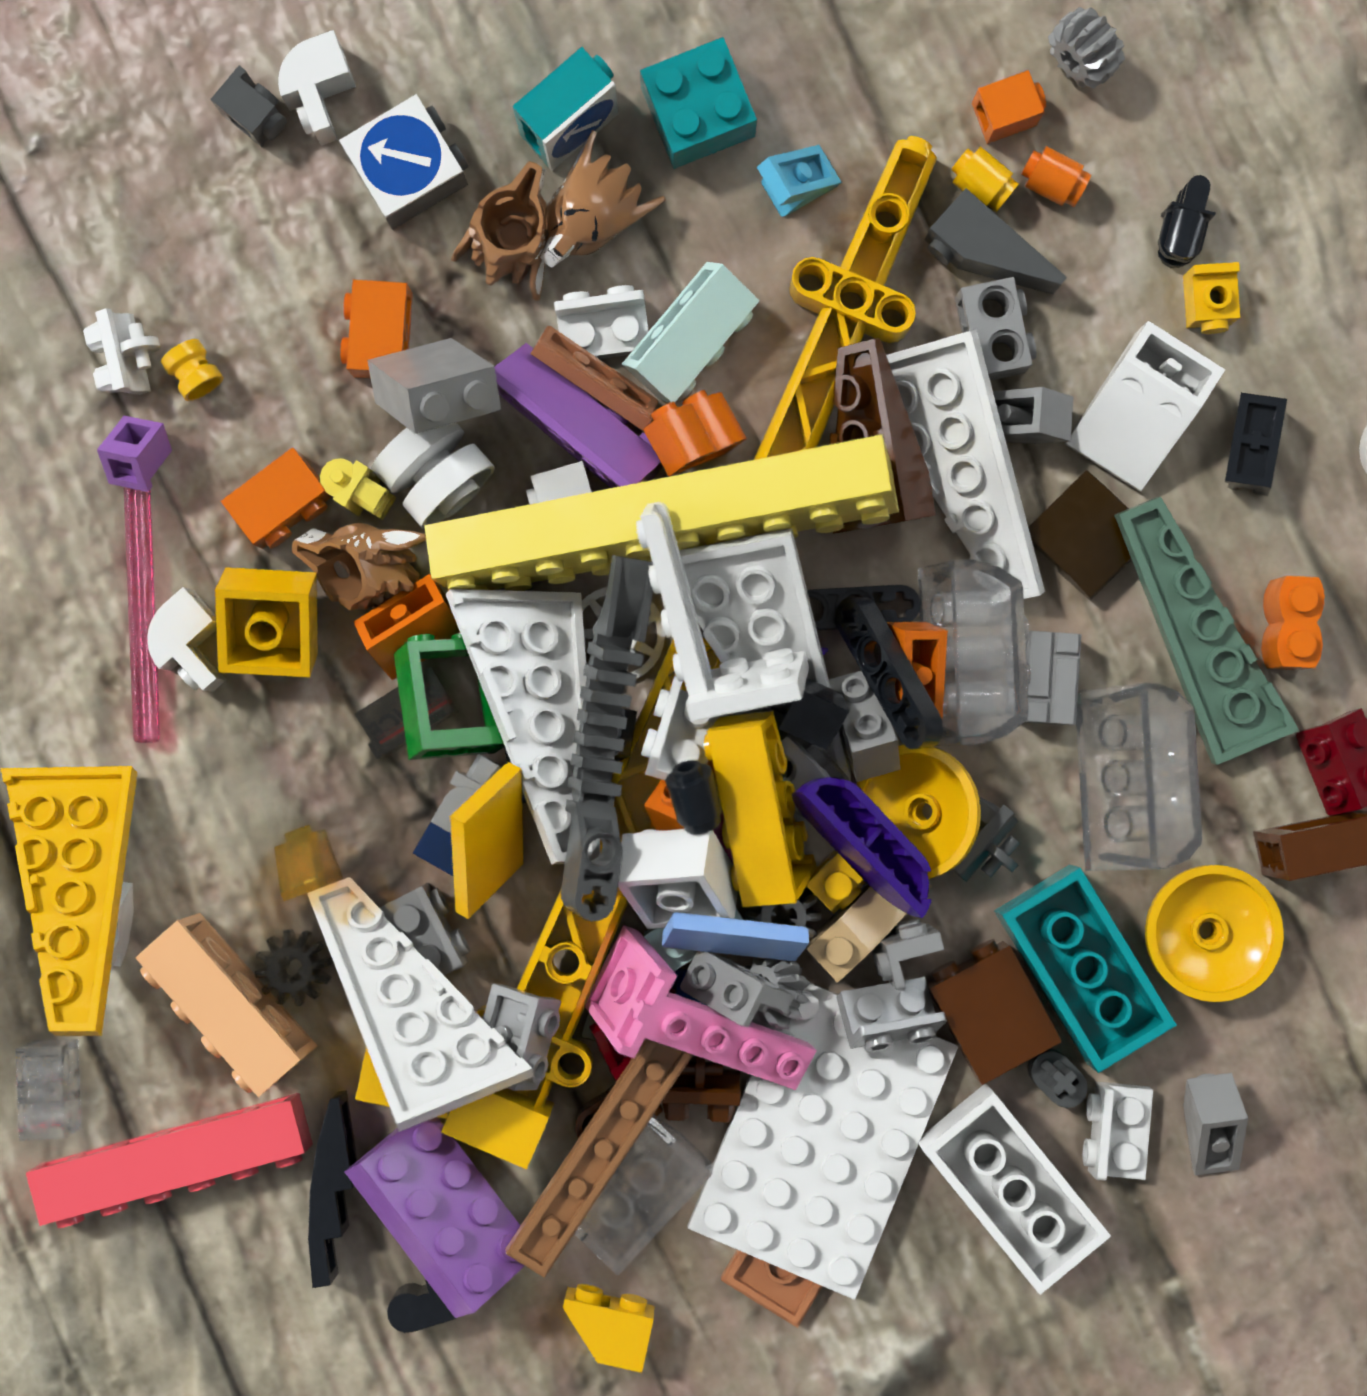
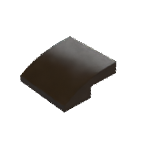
[1028,470,1132,601]

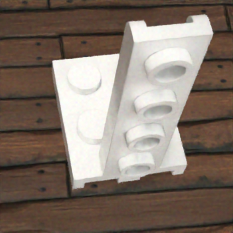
[636,502,809,721]

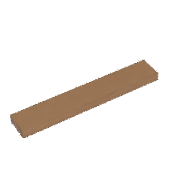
[505,1038,693,1278]

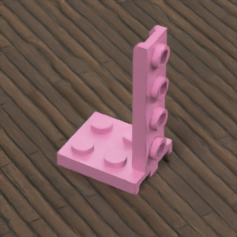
[585,925,817,1090]

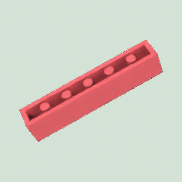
[26,1093,313,1228]

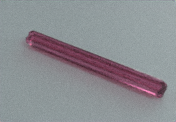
[123,487,160,743]

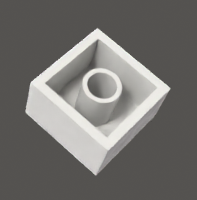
[618,829,738,929]

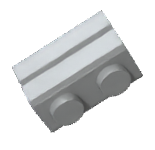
[1009,631,1082,725]

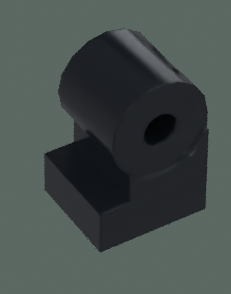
[387,1280,456,1333]

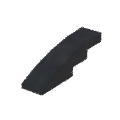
[308,1090,358,1288]

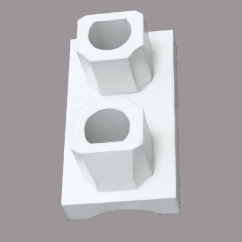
[83,308,160,395]

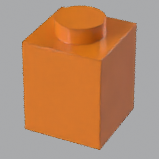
[972,70,1046,144]

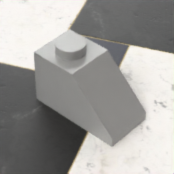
[993,387,1074,444]
[1183,1073,1248,1176]

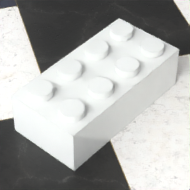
[918,1084,1111,1295]

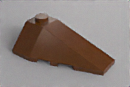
[829,338,936,534]

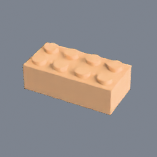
[135,913,318,1097]

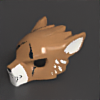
[540,130,666,268]
[451,161,549,301]
[292,523,426,610]

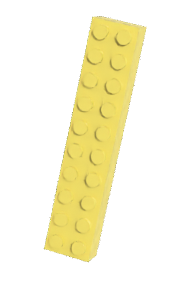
[425,435,899,591]

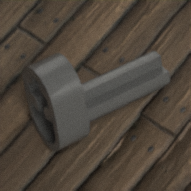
[1027,1048,1088,1108]

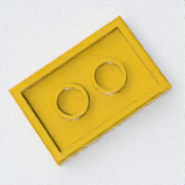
[450,762,523,919]

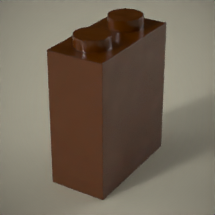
[926,939,1062,1085]

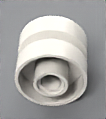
[372,423,495,529]

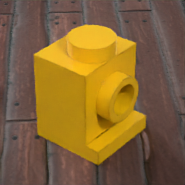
[1183,262,1240,334]
[807,851,865,914]

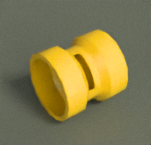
[161,339,224,401]

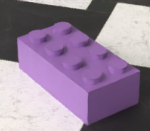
[344,1117,524,1318]

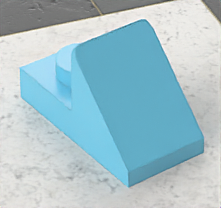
[757,145,842,217]

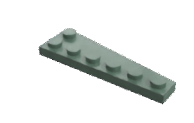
[1115,497,1299,765]

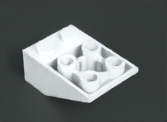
[1065,321,1225,492]

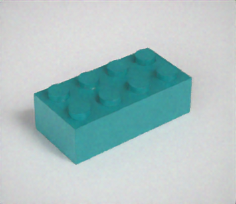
[994,864,1177,1073]

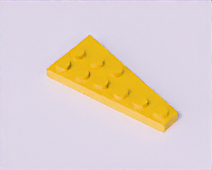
[1,766,138,1036]

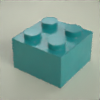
[640,37,757,169]

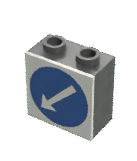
[339,94,469,230]

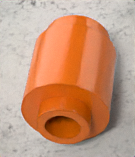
[1021,146,1092,207]

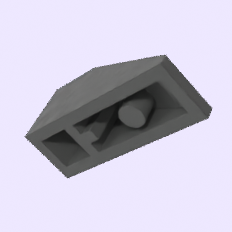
[925,188,1067,295]

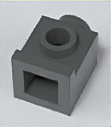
[210,65,287,147]

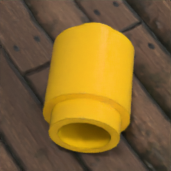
[951,146,1019,213]

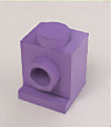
[97,416,172,492]

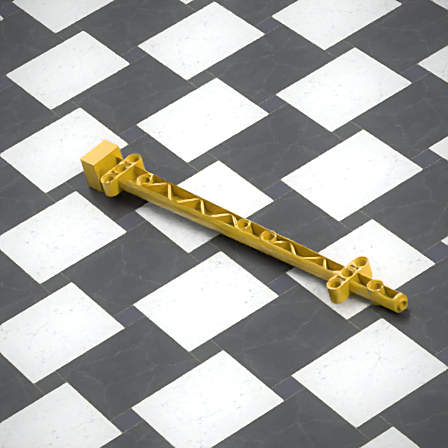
[441,136,937,1170]

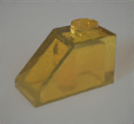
[274,825,343,901]

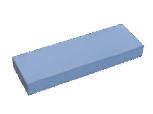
[662,912,809,961]

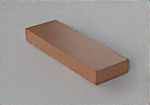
[530,326,659,431]

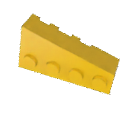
[704,711,817,907]

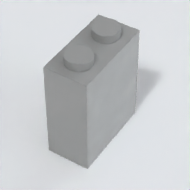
[367,338,501,434]

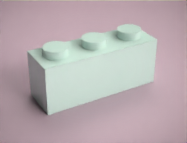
[622,262,760,403]

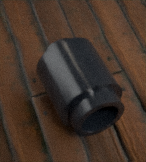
[666,760,723,834]

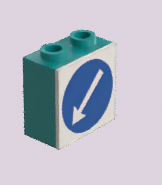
[512,47,618,171]

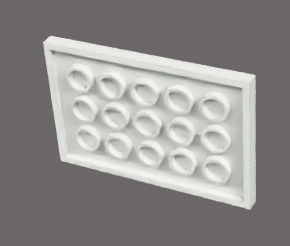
[687,983,959,1300]

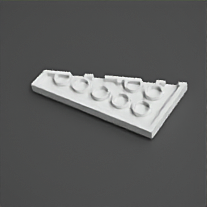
[886,329,1045,604]
[679,528,851,782]
[445,589,601,864]
[307,877,534,1132]

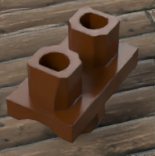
[662,1056,741,1123]

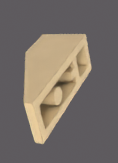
[806,883,932,983]

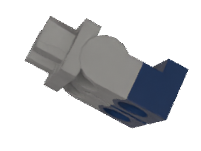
[413,754,503,876]

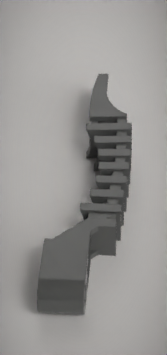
[561,555,653,921]

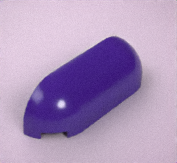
[792,777,932,918]

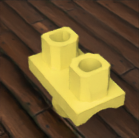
[320,458,396,520]

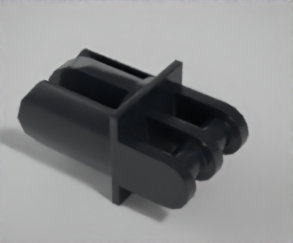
[1158,175,1216,268]

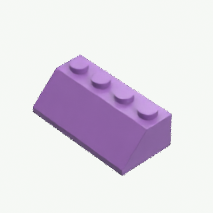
[495,343,663,488]

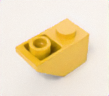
[563,1284,655,1373]

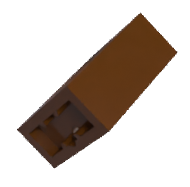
[1253,810,1367,881]

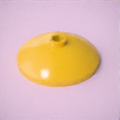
[856,745,981,879]
[1145,865,1284,1002]

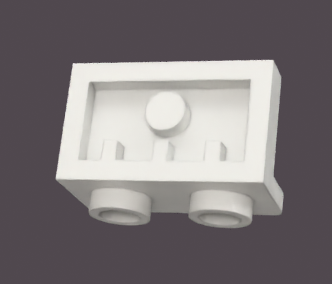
[554,285,649,359]
[641,676,720,781]
[1082,1082,1153,1181]

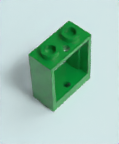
[394,633,505,760]

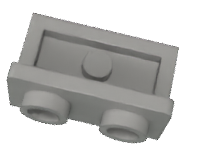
[872,919,944,990]

